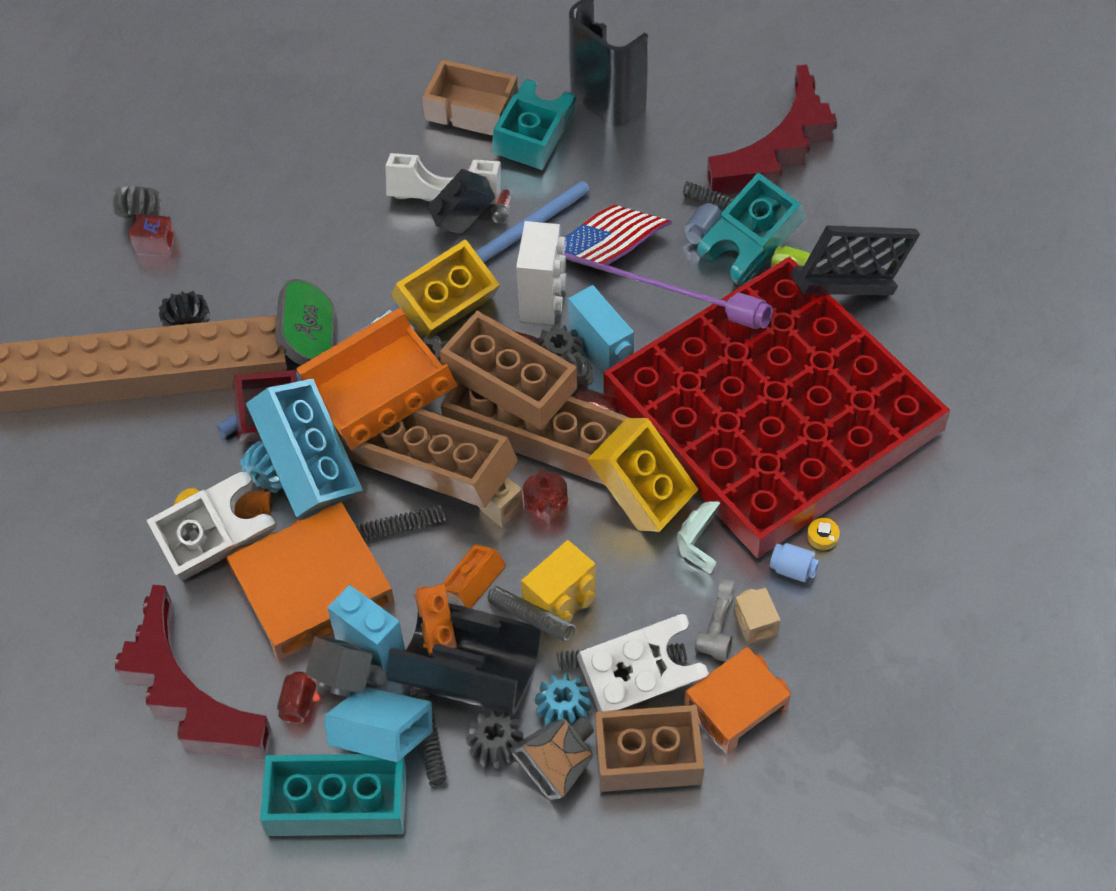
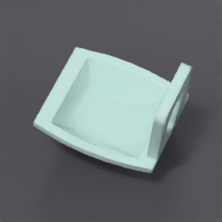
[677,501,720,574]

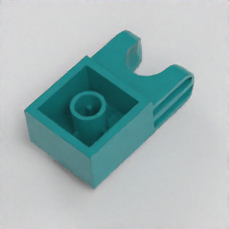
[492,78,577,170]
[697,172,806,286]

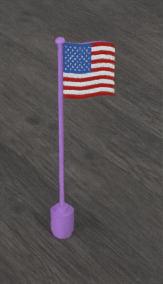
[561,205,773,329]

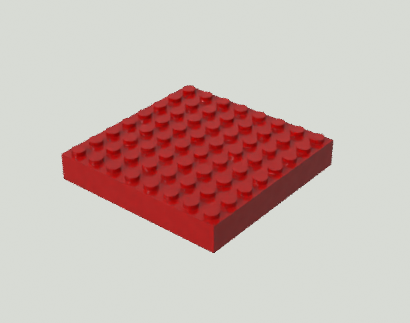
[604,256,951,559]

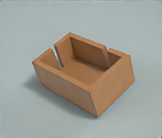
[422,59,518,136]

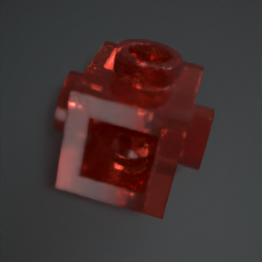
[522,468,569,524]

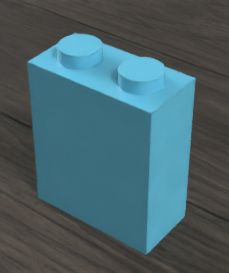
[568,285,634,374]
[327,584,405,674]
[324,687,433,762]

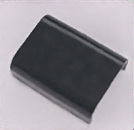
[569,0,648,126]
[387,603,542,714]

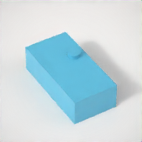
[246,378,363,517]

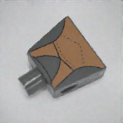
[509,717,594,800]

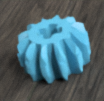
[240,441,283,493]
[535,673,592,725]

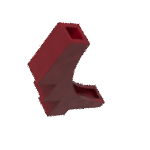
[707,64,837,195]
[115,585,271,761]

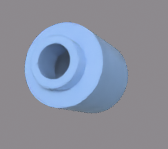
[769,543,819,583]

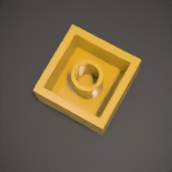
[521,540,596,635]

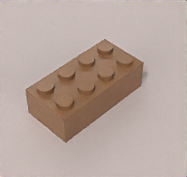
[440,311,577,430]

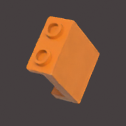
[684,647,791,754]

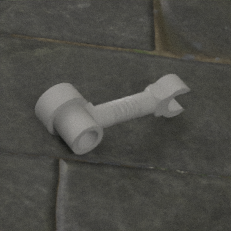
[695,578,735,662]

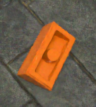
[443,544,506,608]

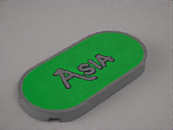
[275,279,335,365]

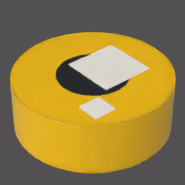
[807,518,840,550]

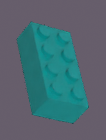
[260,754,407,836]

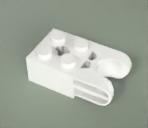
[146,472,277,581]
[577,614,709,712]

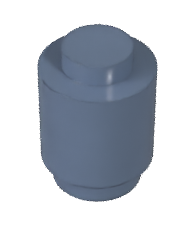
[684,203,722,245]

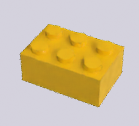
[391,239,500,339]
[587,418,698,532]

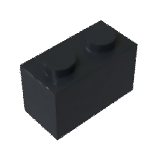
[428,169,496,235]

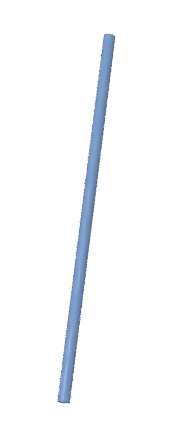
[217,181,589,438]

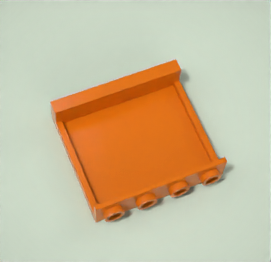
[296,307,457,450]
[226,502,395,661]

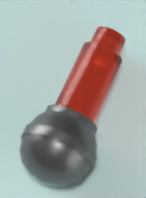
[490,189,511,224]

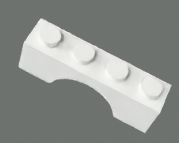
[385,153,501,205]

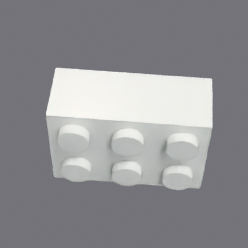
[516,221,566,325]

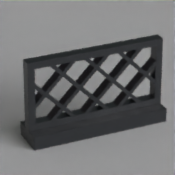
[790,225,920,295]

